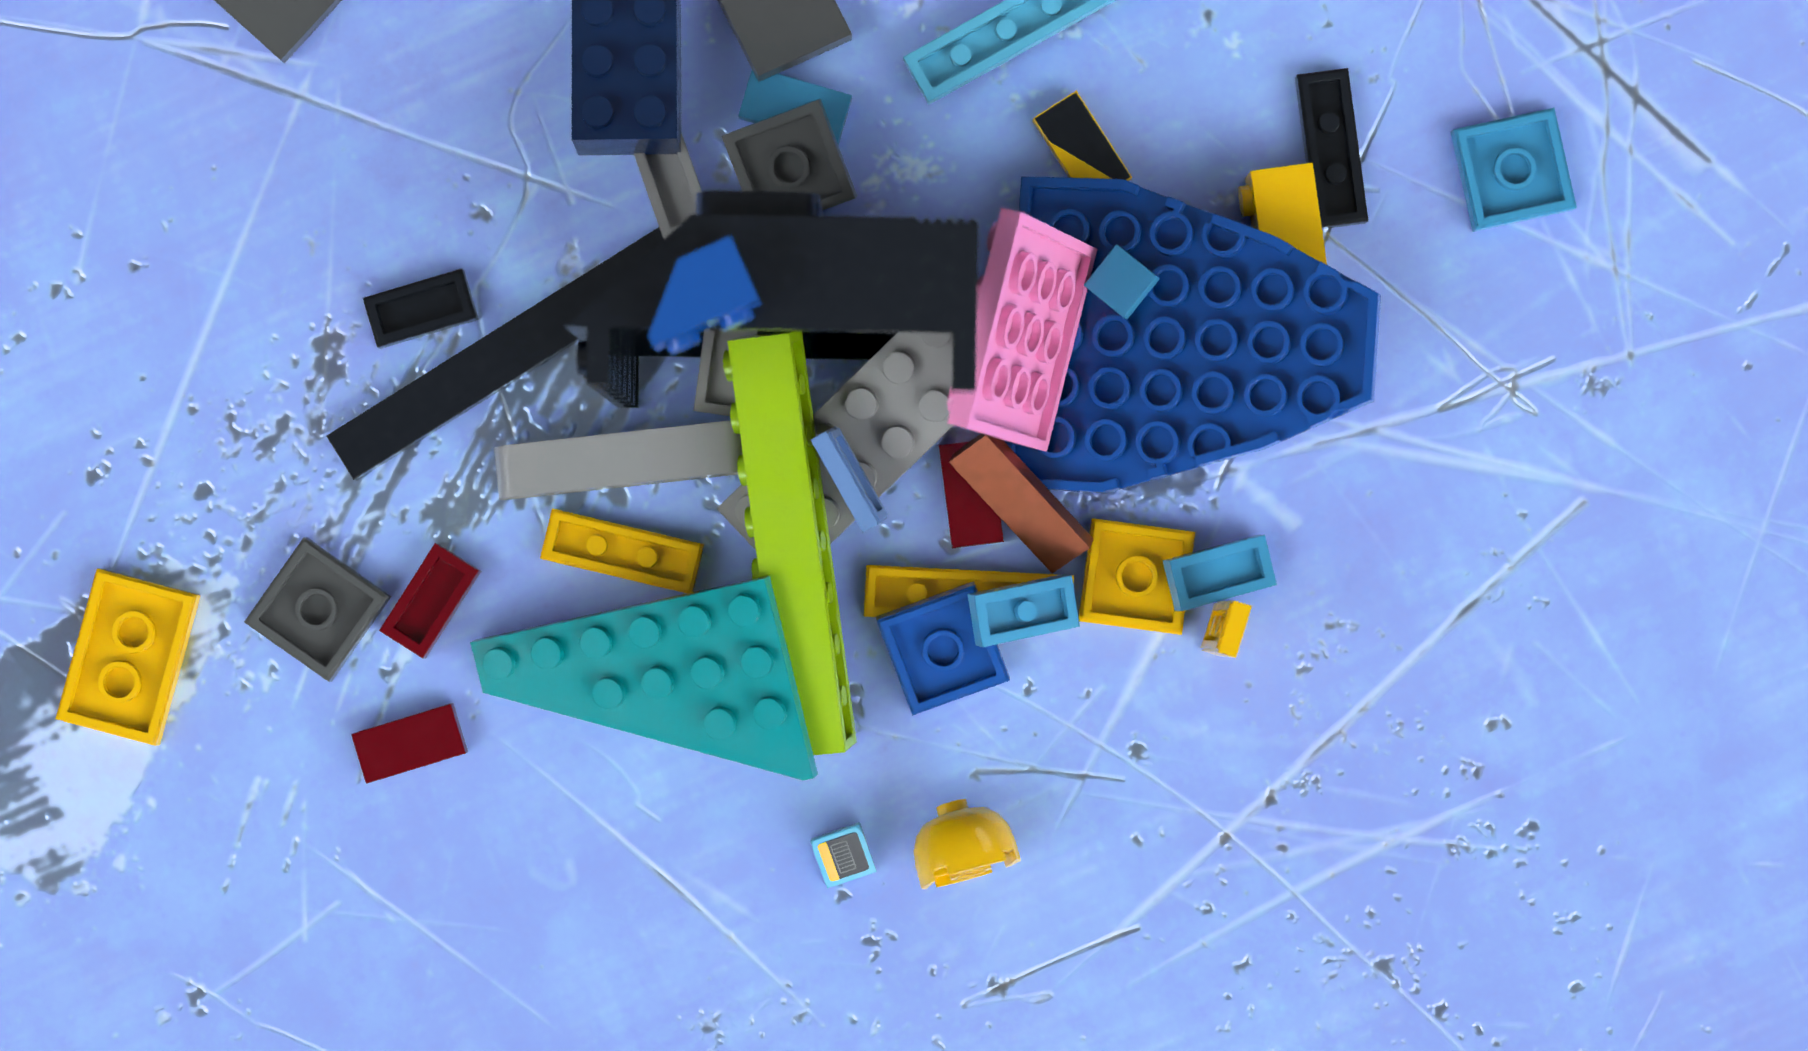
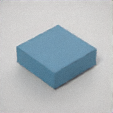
[1084,244,1160,320]

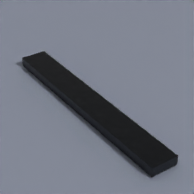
[326,227,663,481]

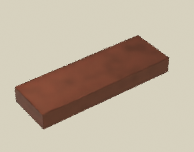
[949,434,1094,574]

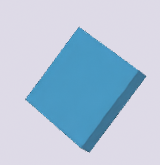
[1450,108,1577,232]

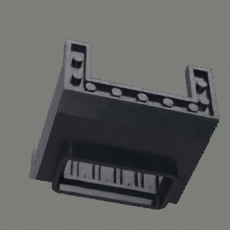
[564,191,978,408]

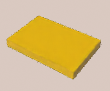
[55,568,201,746]

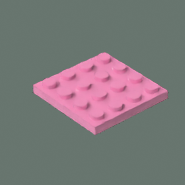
[947,208,1097,452]

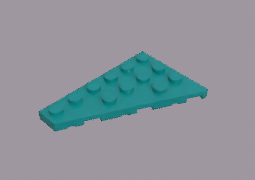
[470,575,818,781]

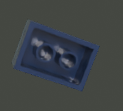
[572,0,681,155]

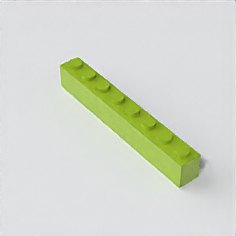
[723,331,857,755]

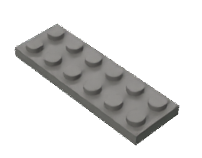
[717,332,954,550]

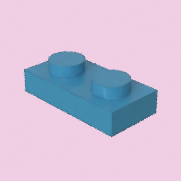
[967,574,1080,647]

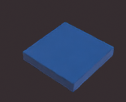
[876,581,1010,716]

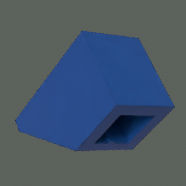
[648,235,762,355]

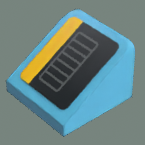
[810,822,877,888]

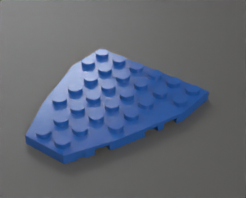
[1003,176,1381,493]

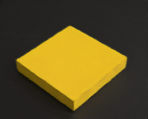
[1078,518,1195,635]

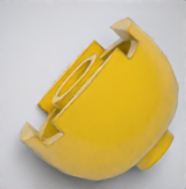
[913,799,1021,889]

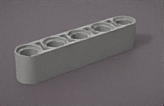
[494,420,743,500]

